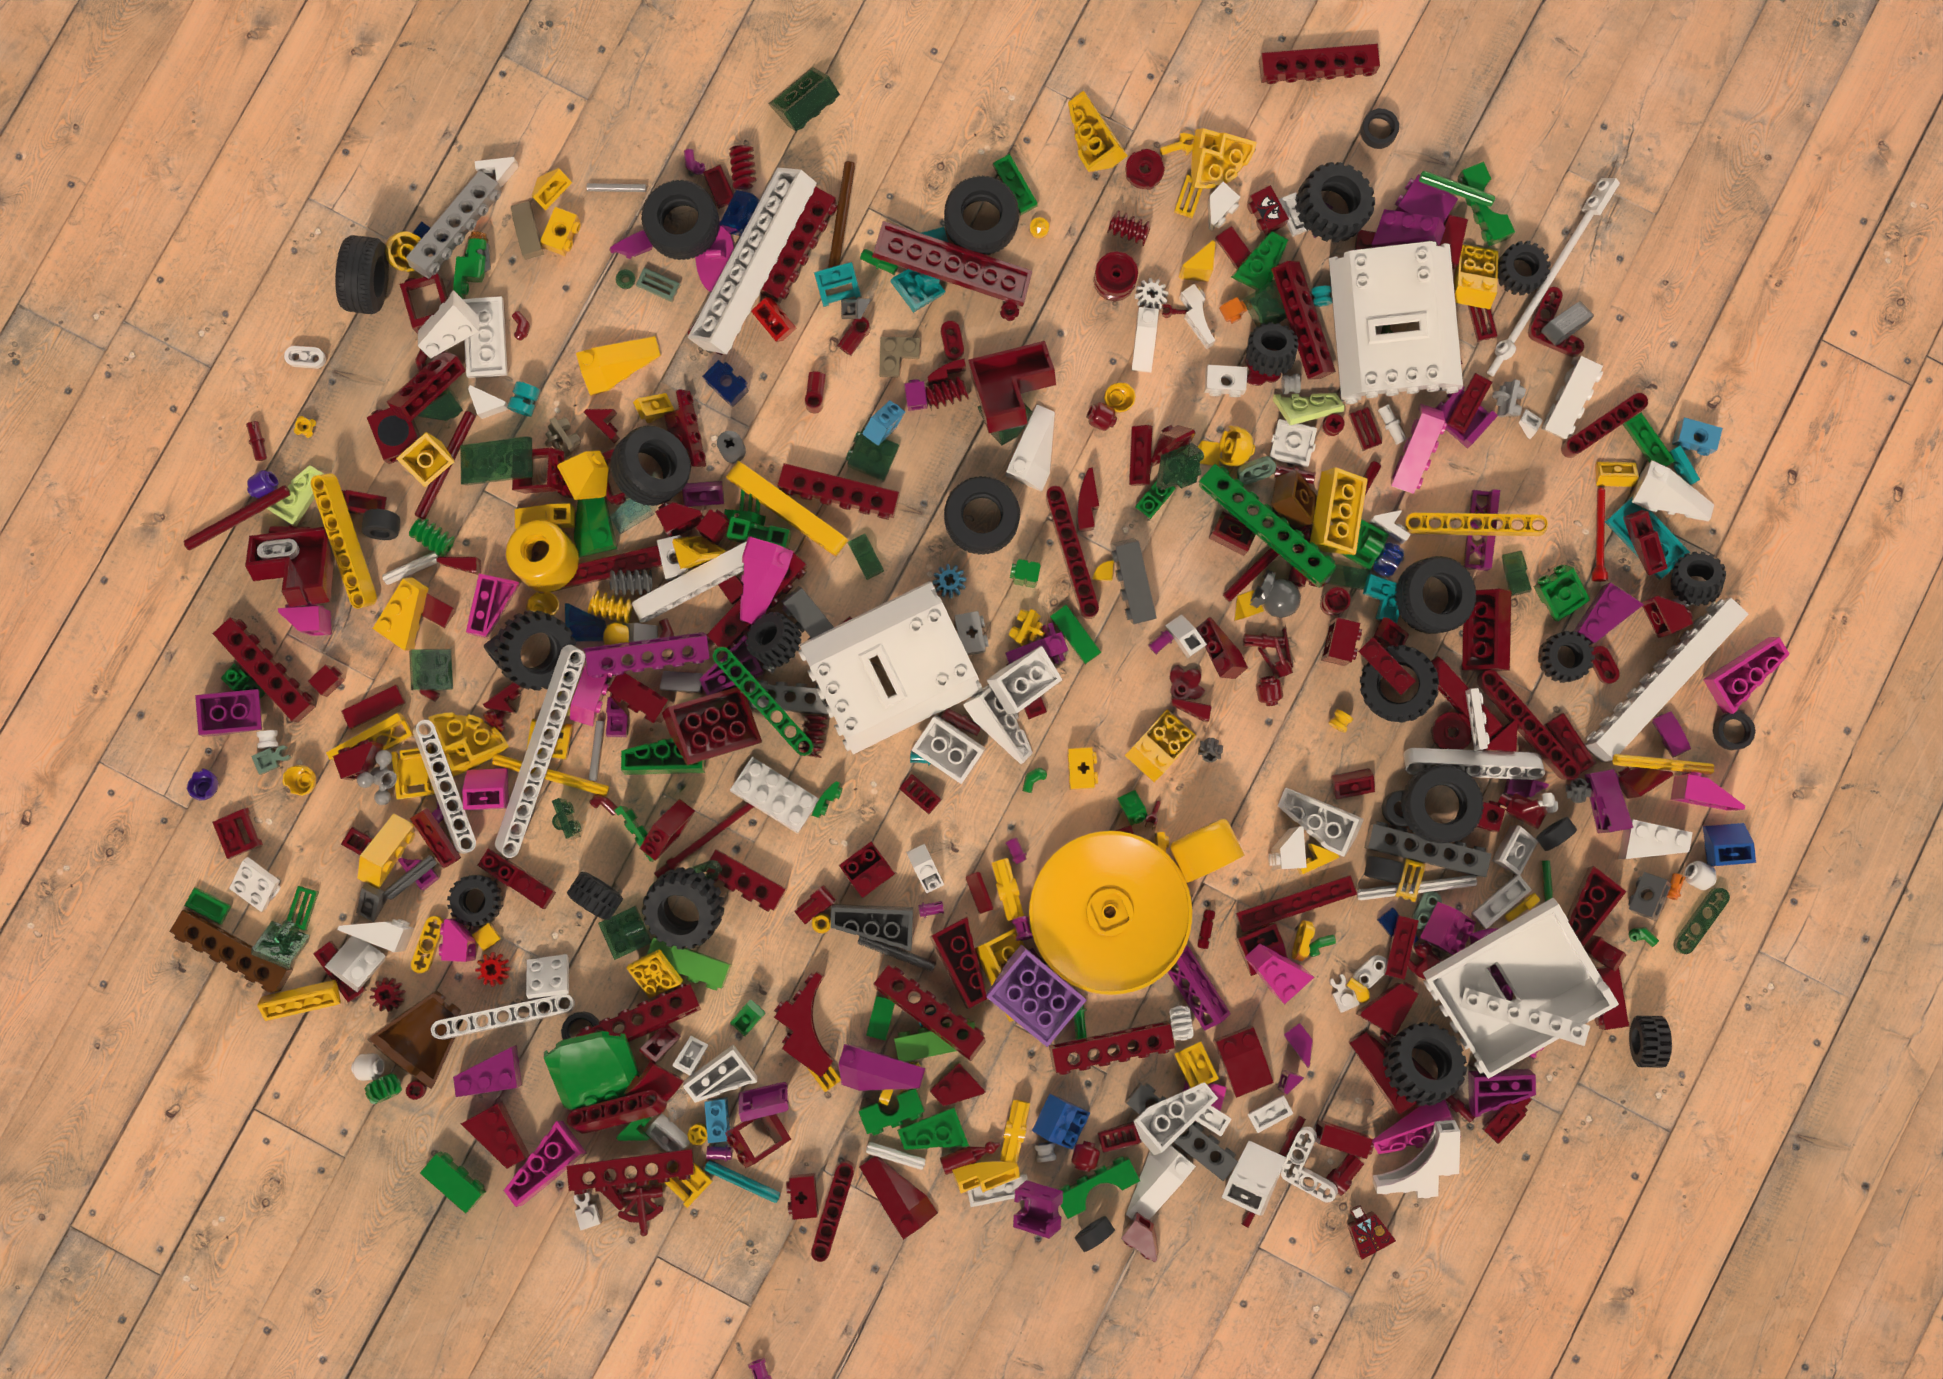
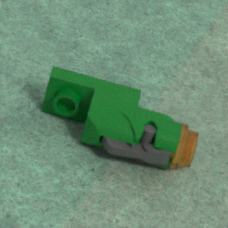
[453,231,491,299]

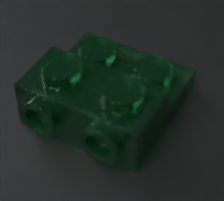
[846,428,900,482]
[1156,443,1204,491]

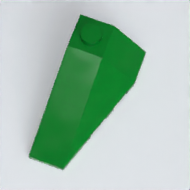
[574,496,618,558]

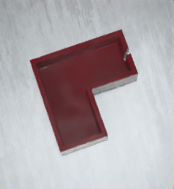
[968,341,1056,433]
[245,527,335,607]

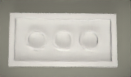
[462,296,508,378]
[730,757,819,834]

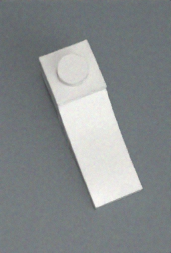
[1179,284,1215,349]

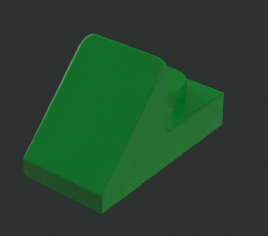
[730,999,766,1037]
[616,1117,652,1141]

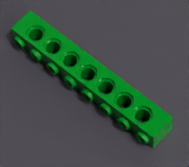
[1199,464,1336,588]

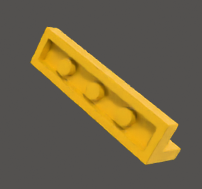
[326,713,414,760]

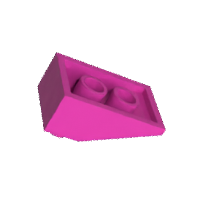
[1670,771,1745,811]

